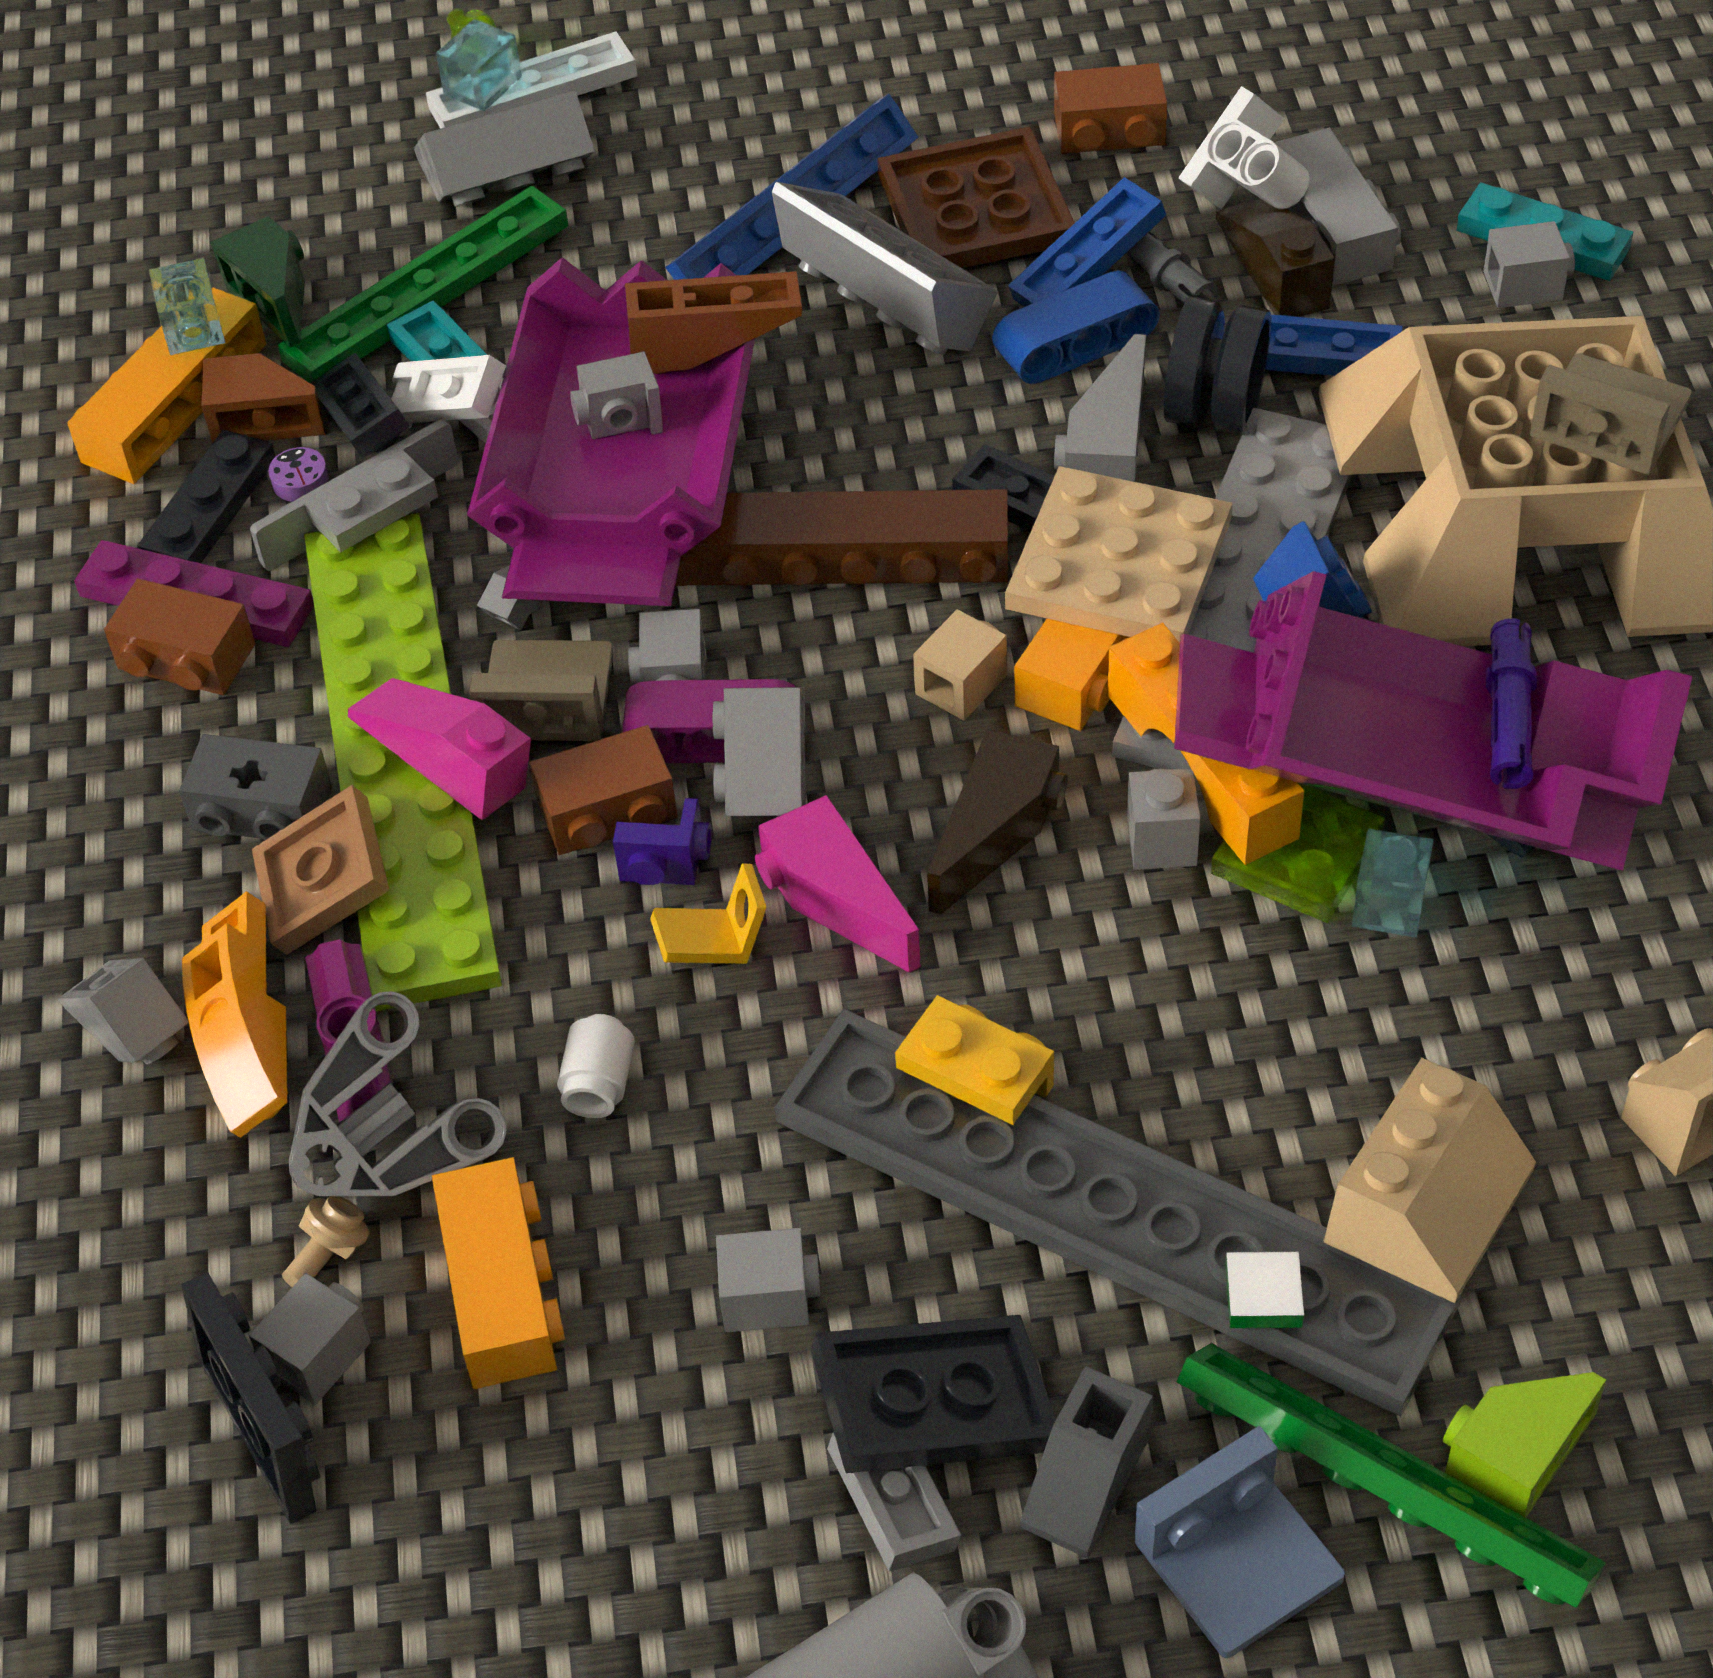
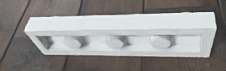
[426,32,637,129]

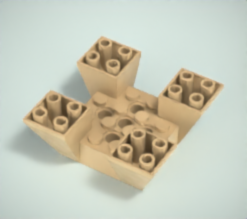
[1318,316,1713,646]

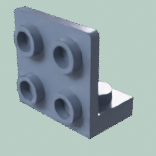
[1135,1425,1345,1658]

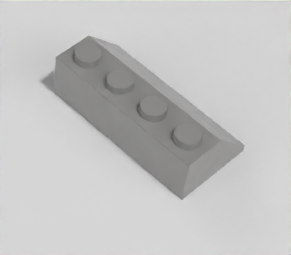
[772,182,998,355]

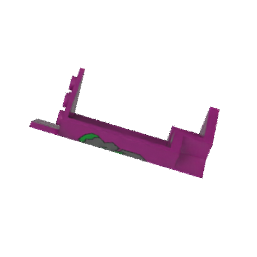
[1174,571,1693,871]

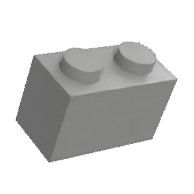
[713,687,806,816]

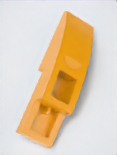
[182,891,288,1138]

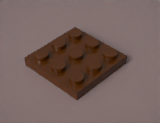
[877,126,1075,268]

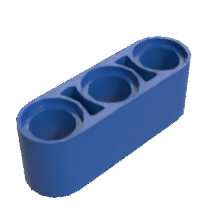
[992,270,1160,384]

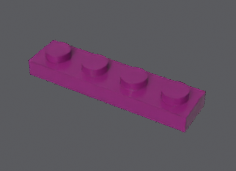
[74,540,314,647]

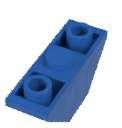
[1253,521,1373,619]

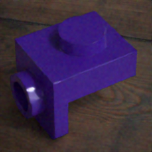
[613,798,712,885]

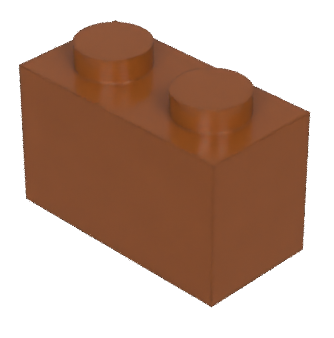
[1054,63,1167,154]
[104,578,256,696]
[529,725,678,856]

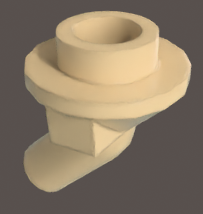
[282,1196,370,1287]

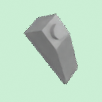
[1054,334,1146,482]

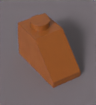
[201,353,325,443]

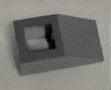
[1020,1366,1153,1559]

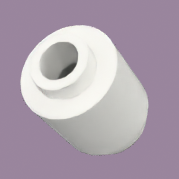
[557,1014,635,1118]

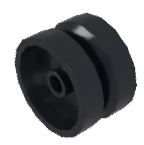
[1164,296,1272,436]

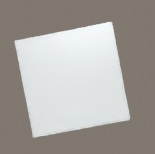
[1225,1252,1304,1328]

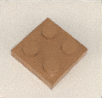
[252,785,389,955]

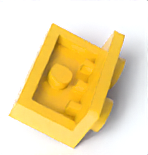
[895,995,1054,1125]

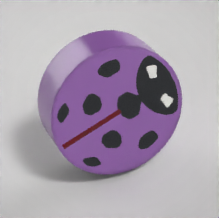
[269,447,329,502]

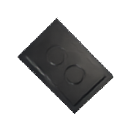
[181,1272,320,1525]
[810,1315,1056,1474]

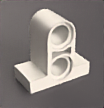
[1179,86,1310,209]

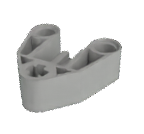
[289,991,506,1196]

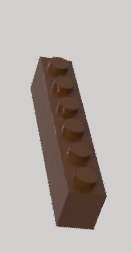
[675,489,1008,586]

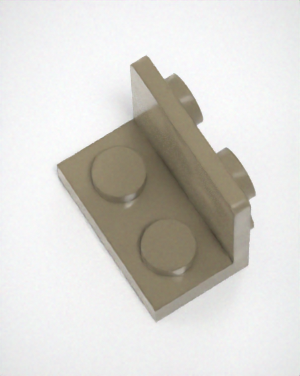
[1530,353,1692,475]
[469,640,613,741]

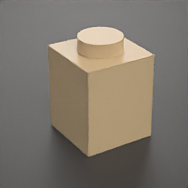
[913,609,1007,721]

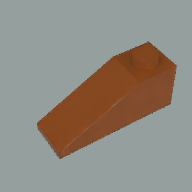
[625,271,802,374]

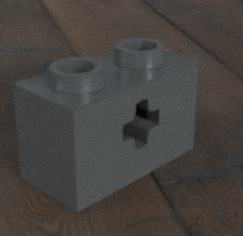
[179,734,332,840]

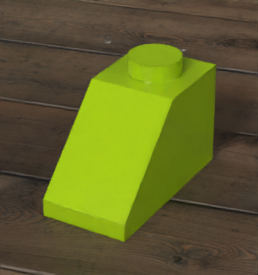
[1443,1372,1606,1517]

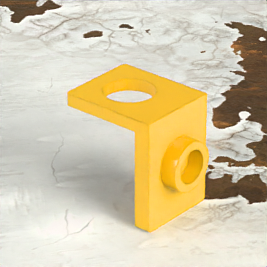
[650,863,766,964]

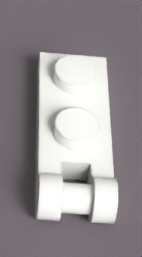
[391,355,506,428]

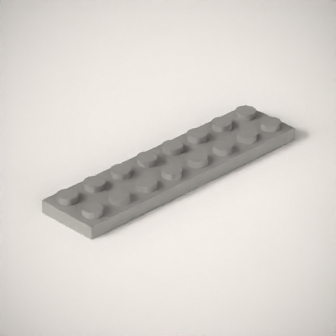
[1112,408,1352,778]

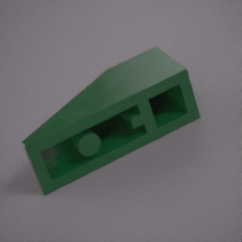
[210,216,305,348]

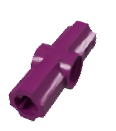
[305,939,392,1123]

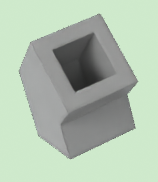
[477,565,541,630]

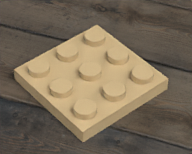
[1005,466,1232,642]

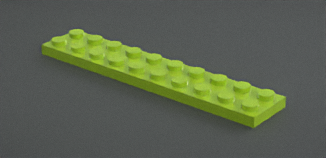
[304,513,502,1011]

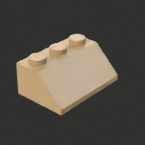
[1621,1028,1713,1177]
[1323,1058,1536,1303]

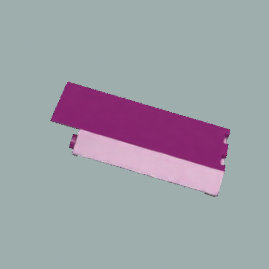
[467,257,755,606]

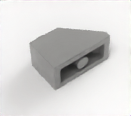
[58,958,189,1064]

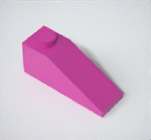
[348,678,531,820]
[755,795,921,973]

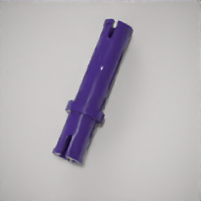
[1486,618,1537,789]

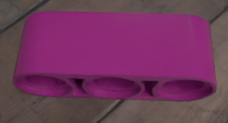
[622,679,796,763]

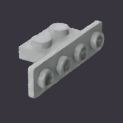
[250,419,459,571]

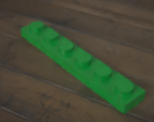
[278,186,569,383]
[1176,1343,1606,1608]

